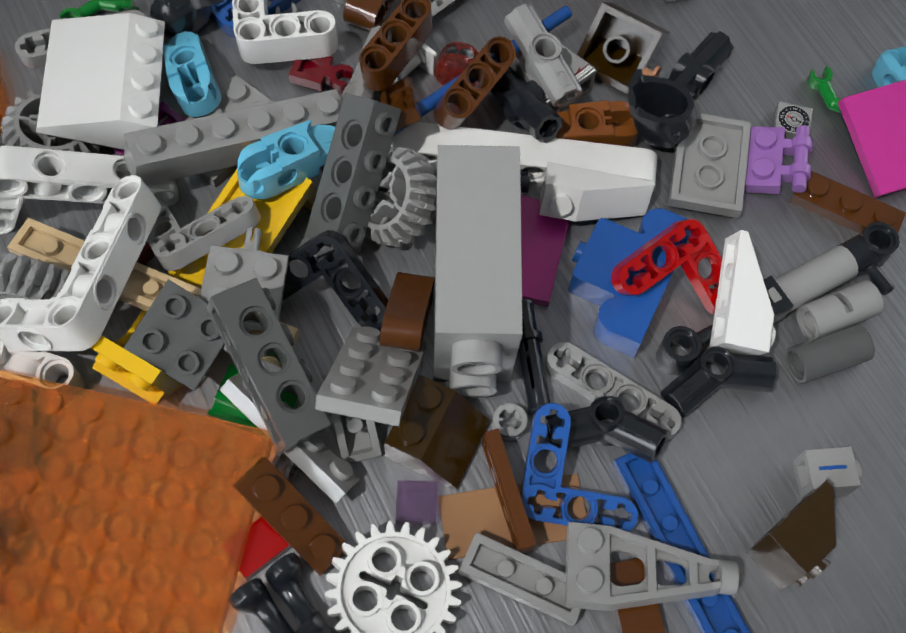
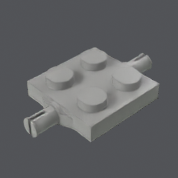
[200,227,289,353]

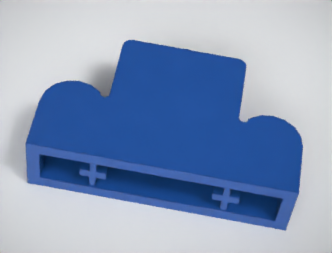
[568,208,691,358]

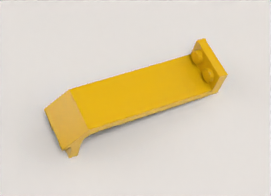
[90,169,317,406]

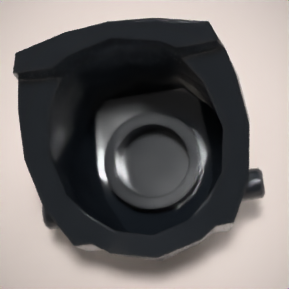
[150,0,212,37]
[628,69,697,148]

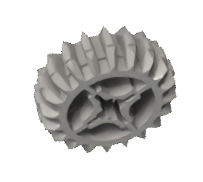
[1,89,102,176]
[365,146,437,247]
[0,253,70,299]

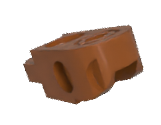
[556,100,640,147]

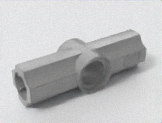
[504,4,582,108]

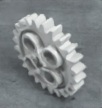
[325,521,462,633]

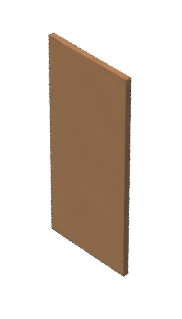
[437,474,587,561]

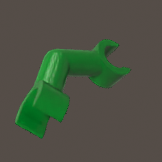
[59,0,139,19]
[807,66,842,114]

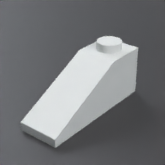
[539,162,655,221]
[709,230,776,356]

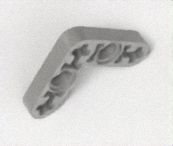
[147,196,261,271]

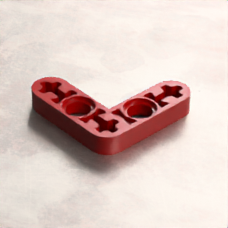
[611,219,722,315]

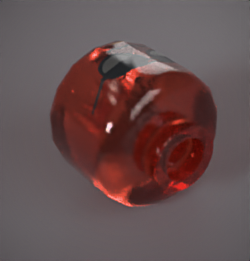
[434,42,479,87]

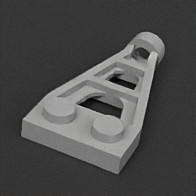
[565,522,739,611]

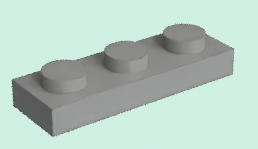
[458,532,581,626]

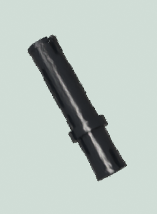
[518,299,552,415]

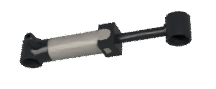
[656,222,900,375]

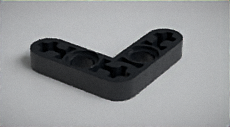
[282,230,388,329]

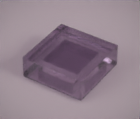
[395,480,438,525]

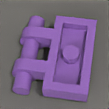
[744,125,813,194]

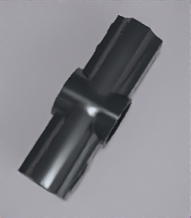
[668,31,734,97]
[490,67,562,142]

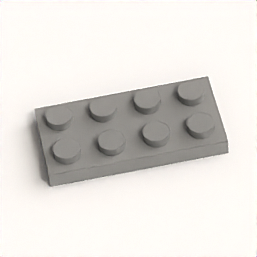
[315,327,427,426]

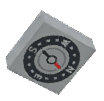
[773,102,813,139]

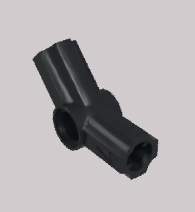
[660,346,776,418]
[545,396,668,464]

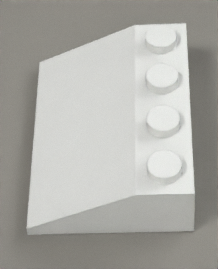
[36,13,165,150]

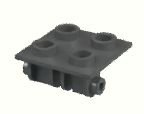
[124,279,224,391]

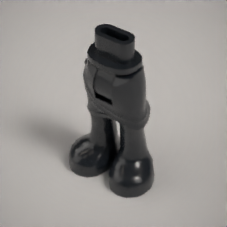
[229,552,338,633]

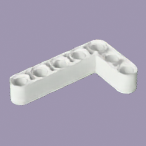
[232,0,339,64]

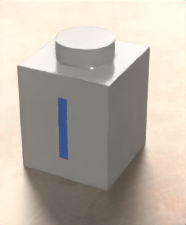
[793,446,862,499]

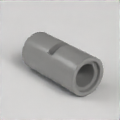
[796,280,884,340]

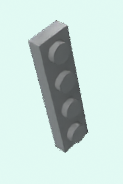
[220,374,361,503]

